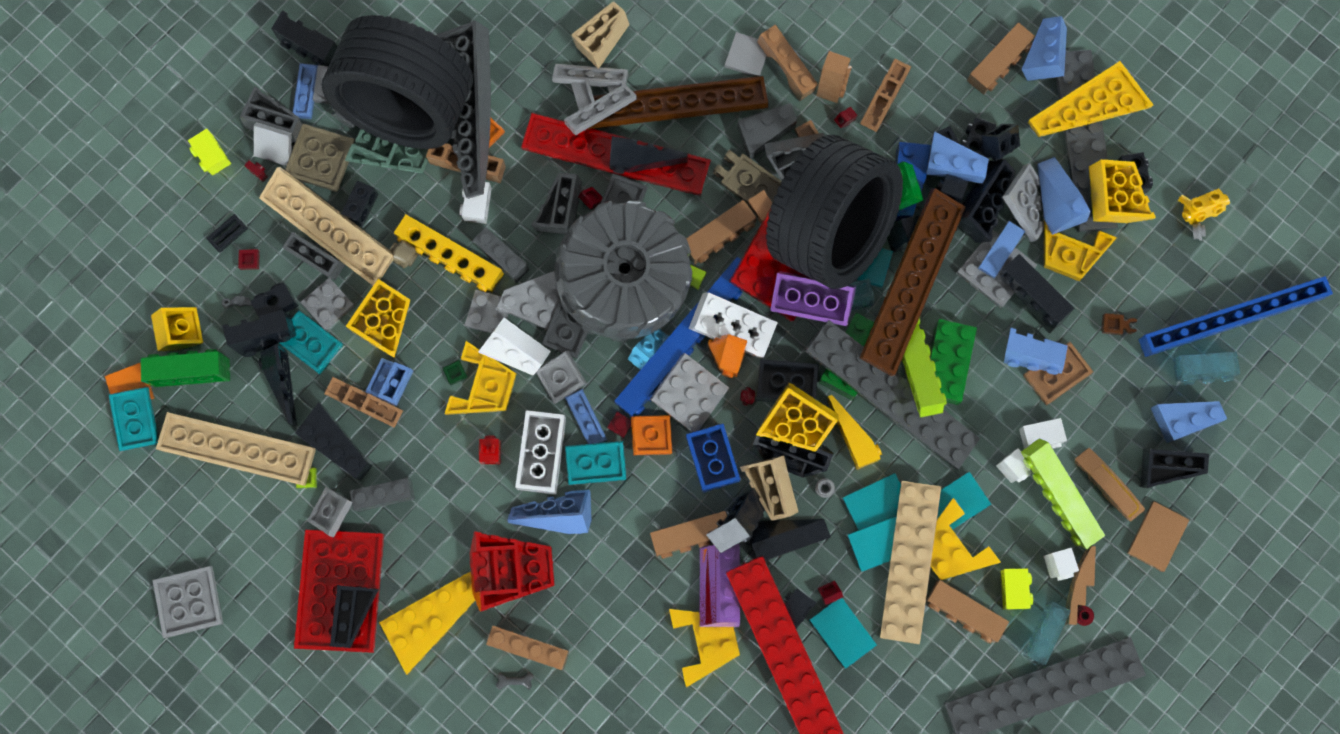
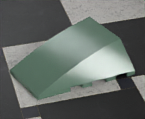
[345,129,428,174]

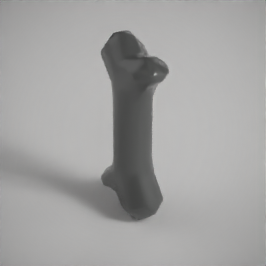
[496,672,534,690]

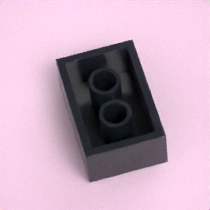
[756,359,818,403]

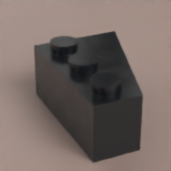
[271,10,338,66]
[222,310,297,357]
[1140,448,1209,488]
[783,588,816,629]

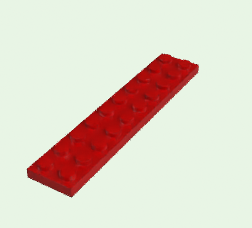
[521,113,711,196]
[726,555,844,734]

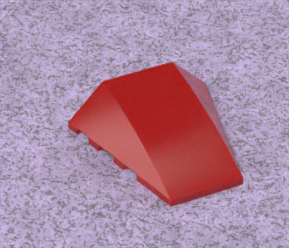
[469,531,555,612]

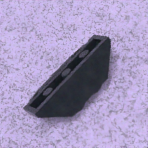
[753,427,834,478]

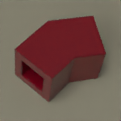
[834,106,857,128]

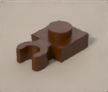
[1102,313,1137,335]

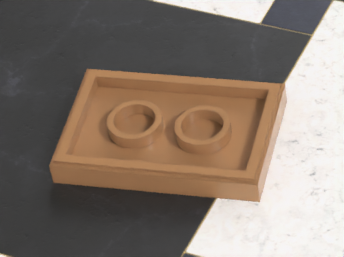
[1023,342,1093,406]
[1127,501,1189,572]

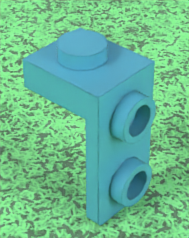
[628,329,669,370]

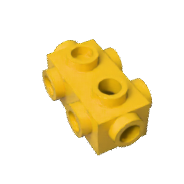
[1178,188,1230,225]

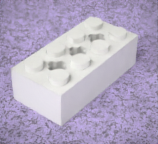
[689,293,778,358]
[515,410,566,495]

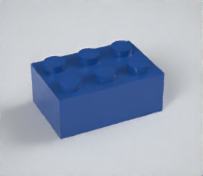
[686,424,740,493]

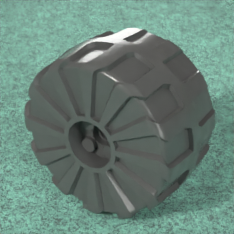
[554,200,692,342]

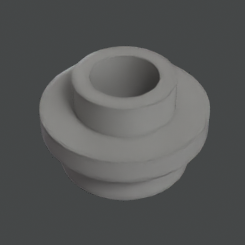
[1193,222,1206,241]
[815,478,835,498]

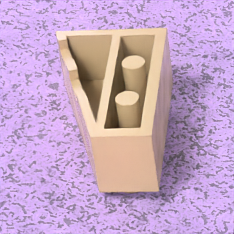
[571,1,629,69]
[740,455,799,520]

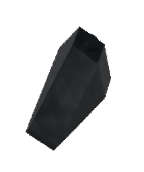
[610,136,688,174]
[258,344,297,426]
[749,519,831,562]

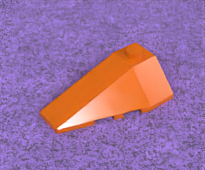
[708,334,747,378]

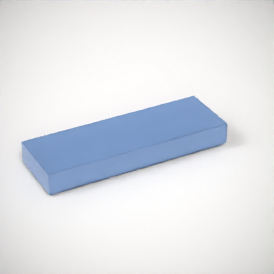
[292,63,318,119]
[978,221,1025,278]
[565,389,608,444]

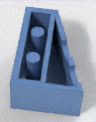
[1022,16,1067,81]
[926,131,989,184]
[1004,328,1068,375]
[1151,401,1227,443]

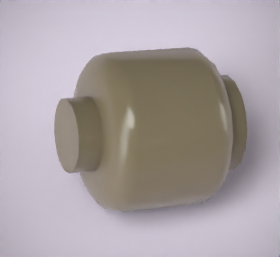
[390,240,418,268]

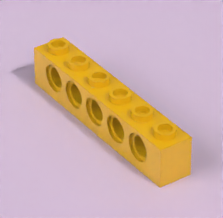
[394,214,504,293]

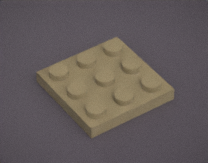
[285,124,355,192]

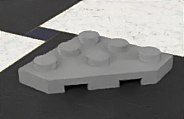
[1003,163,1044,242]
[496,271,560,330]

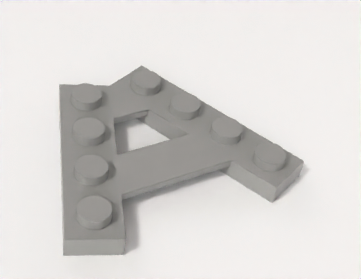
[552,64,636,135]

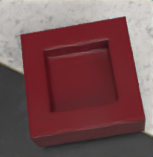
[244,160,268,182]
[578,187,603,209]
[238,249,260,270]
[607,412,631,439]
[817,581,844,605]

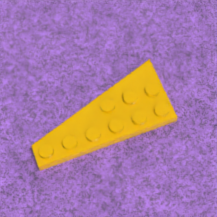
[1027,61,1153,137]
[379,571,475,675]

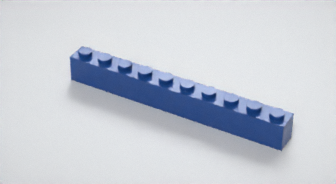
[614,257,743,417]
[1138,276,1333,357]

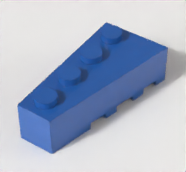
[895,142,931,221]

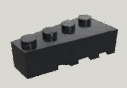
[958,159,1016,243]
[999,254,1075,333]
[295,402,372,481]

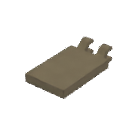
[713,150,781,205]

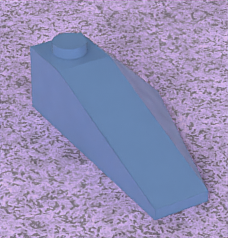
[1037,157,1090,235]
[508,490,591,534]

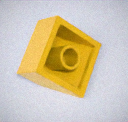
[151,307,203,351]

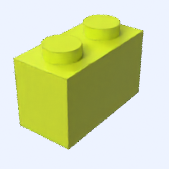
[188,129,231,176]
[1000,569,1033,610]

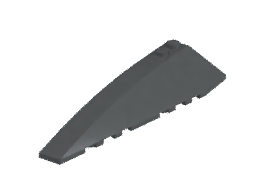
[435,21,491,199]

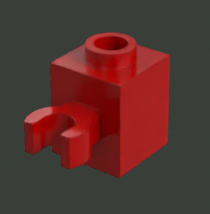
[479,436,501,465]

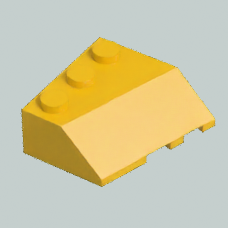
[1089,159,1156,223]
[346,279,411,358]
[756,382,838,452]

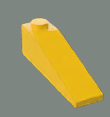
[827,395,882,470]

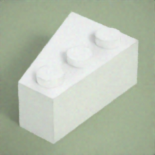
[479,318,551,375]

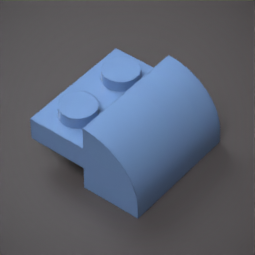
[365,358,413,406]

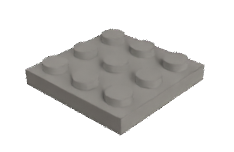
[956,230,1037,309]
[650,353,729,433]
[153,566,223,638]

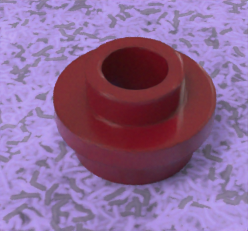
[740,387,755,406]
[1077,606,1094,626]

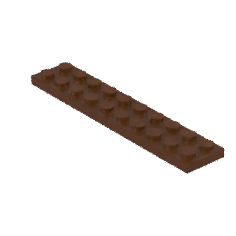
[587,76,768,129]
[860,188,965,376]

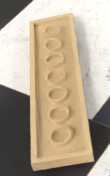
[259,167,394,285]
[156,412,316,486]
[880,481,941,644]

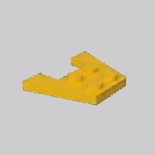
[1044,220,1117,281]
[445,341,517,415]
[930,498,1001,580]
[669,609,740,687]

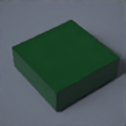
[442,360,468,386]

